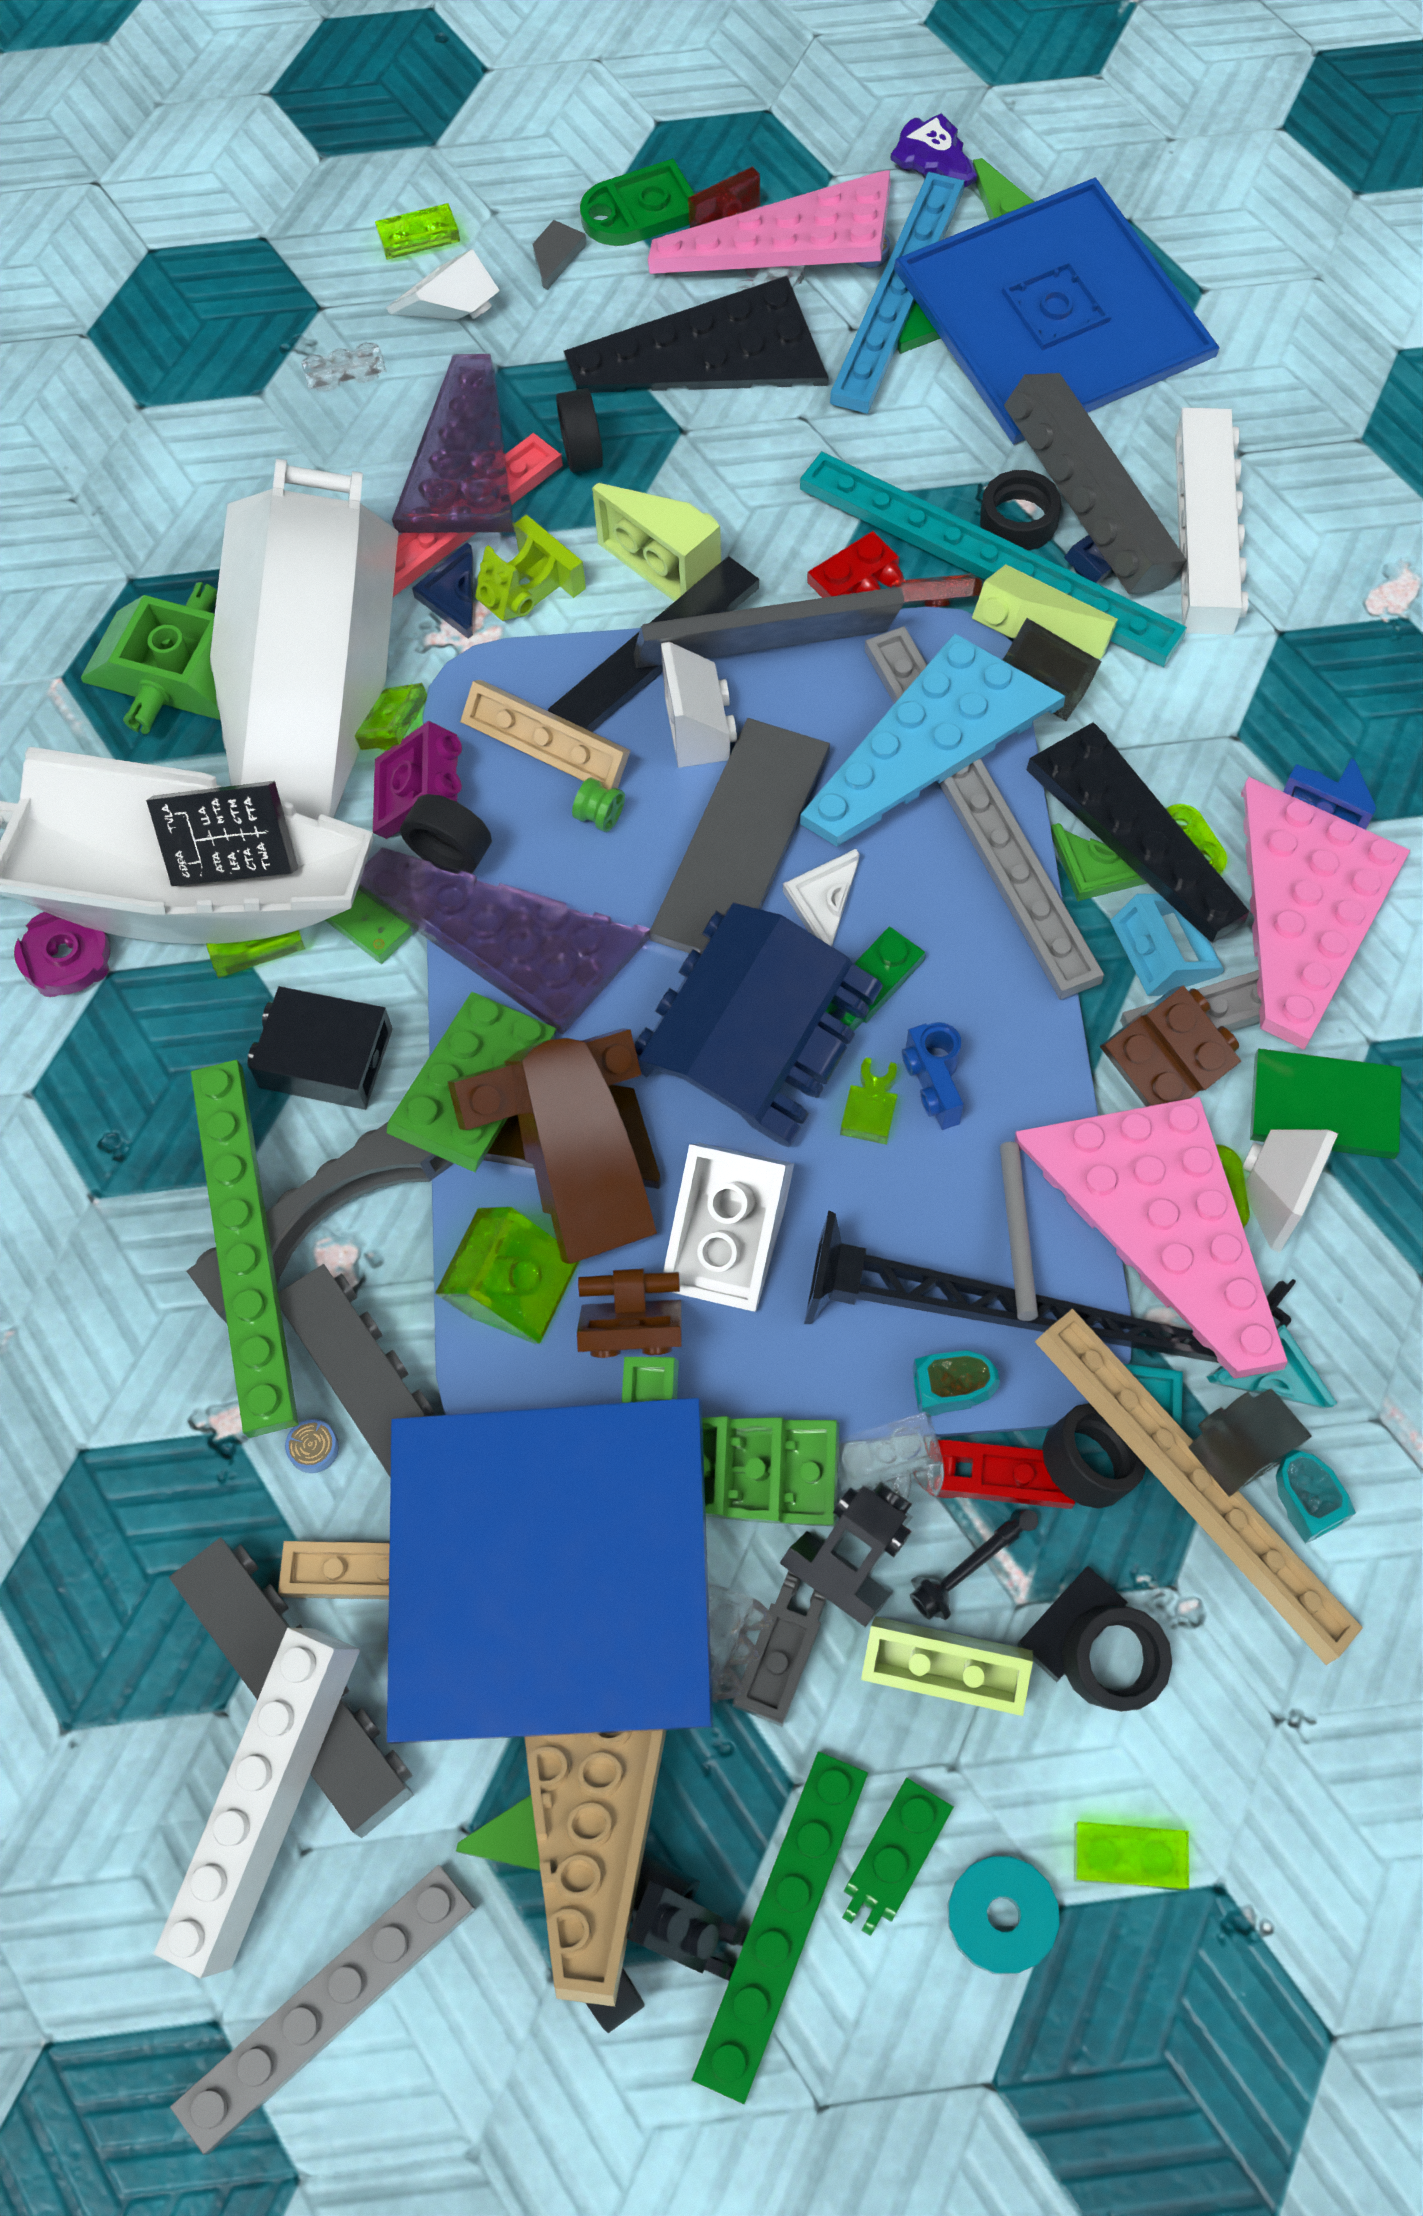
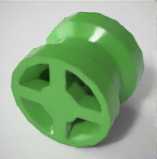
[572,777,625,832]

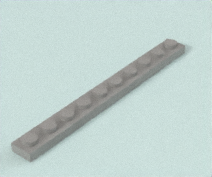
[865,626,1104,1000]

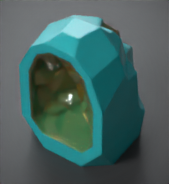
[912,1350,1000,1416]

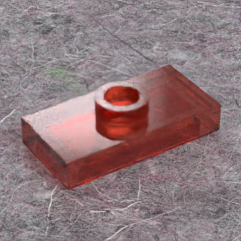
[688,166,760,228]
[892,574,982,607]

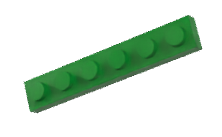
[692,1751,868,2105]

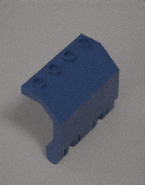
[634,902,883,1147]

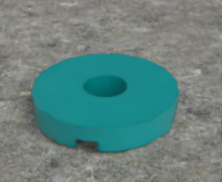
[947,1856,1060,1974]

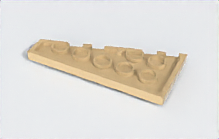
[525,1730,667,2006]

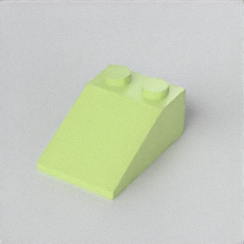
[592,483,721,602]

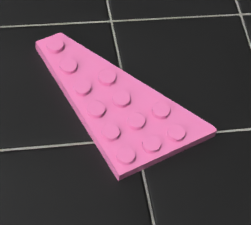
[648,170,891,274]
[1241,777,1410,1050]
[1015,1097,1288,1379]

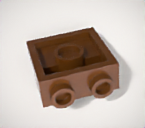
[1100,985,1241,1107]

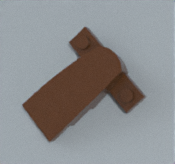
[447,1028,657,1264]

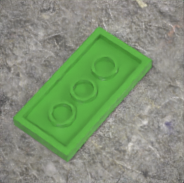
[386,992,557,1173]

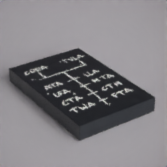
[146,781,298,887]

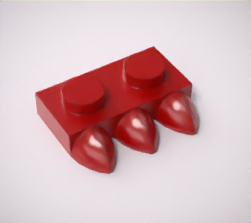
[807,531,904,598]

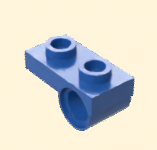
[902,1022,964,1130]

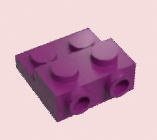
[373,721,462,839]

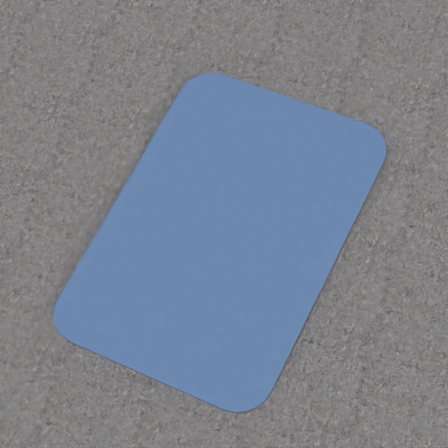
[422,607,1132,1445]

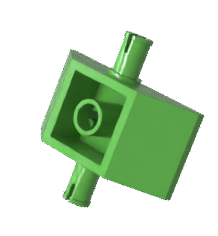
[81,582,221,734]

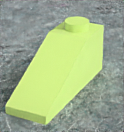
[972,564,1118,659]

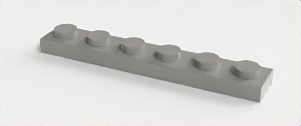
[170,1864,476,2155]

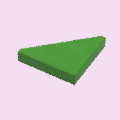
[1051,823,1147,901]
[456,1795,540,1872]

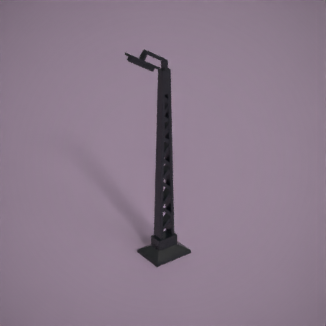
[804,1211,1296,1363]

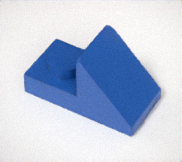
[1283,758,1376,830]

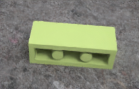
[861,1616,1033,1716]

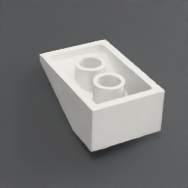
[663,1143,794,1312]

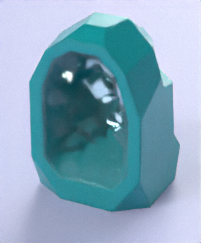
[1275,1449,1356,1544]

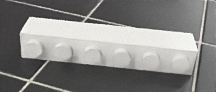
[1175,407,1248,635]
[154,1628,360,1979]

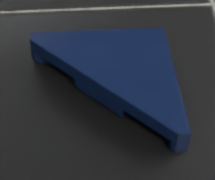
[412,542,473,639]

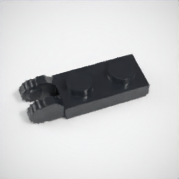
[627,1881,747,1981]

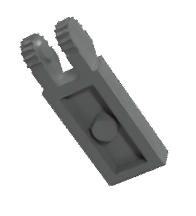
[733,1570,827,1727]

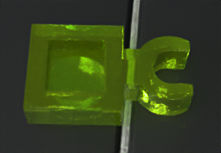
[840,1057,898,1145]

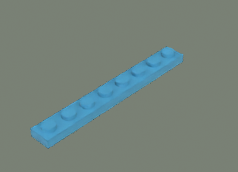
[830,172,965,414]

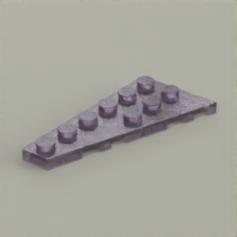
[392,354,515,533]
[358,847,651,1035]

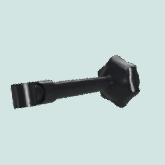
[909,1509,1038,1620]

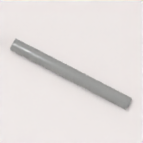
[1000,1142,1038,1321]

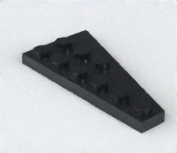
[563,276,828,393]

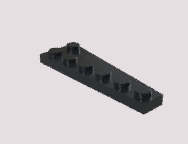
[1026,722,1250,944]

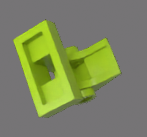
[475,514,586,621]

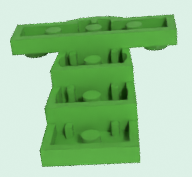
[622,1357,840,1527]

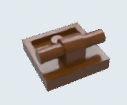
[577,1268,682,1358]

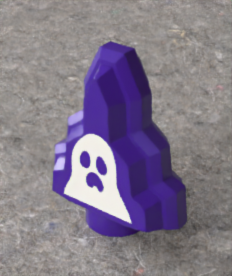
[890,113,977,188]

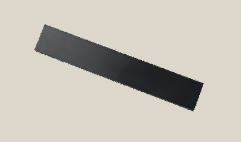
[548,556,759,732]

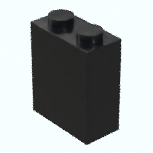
[247,986,393,1110]

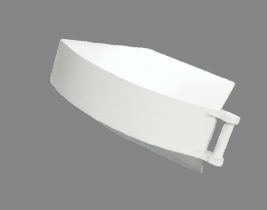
[210,458,398,821]
[0,747,373,944]

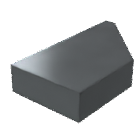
[533,220,587,290]

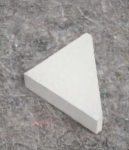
[783,849,859,946]

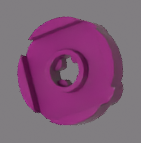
[14,912,111,997]

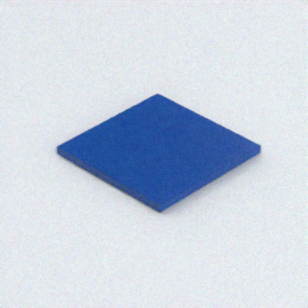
[894,177,1220,445]
[387,1398,714,1744]

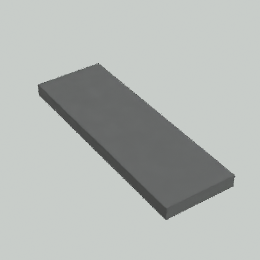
[634,587,905,669]
[649,718,830,953]

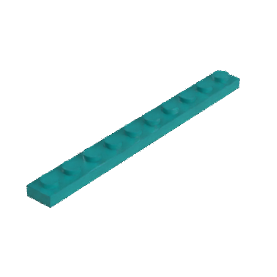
[800,451,1187,667]

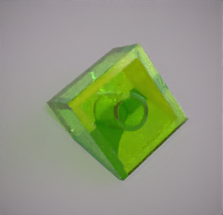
[435,1207,579,1344]

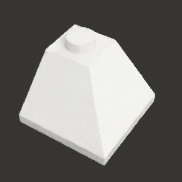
[386,249,500,320]
[1242,1130,1338,1253]

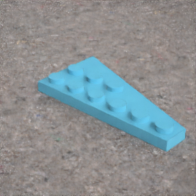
[800,633,1065,847]

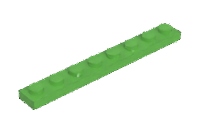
[191,1059,299,1438]

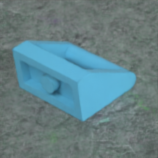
[1110,894,1224,996]

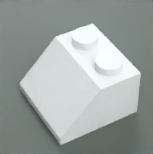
[661,642,737,768]

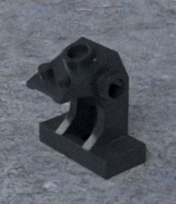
[780,1481,913,1627]

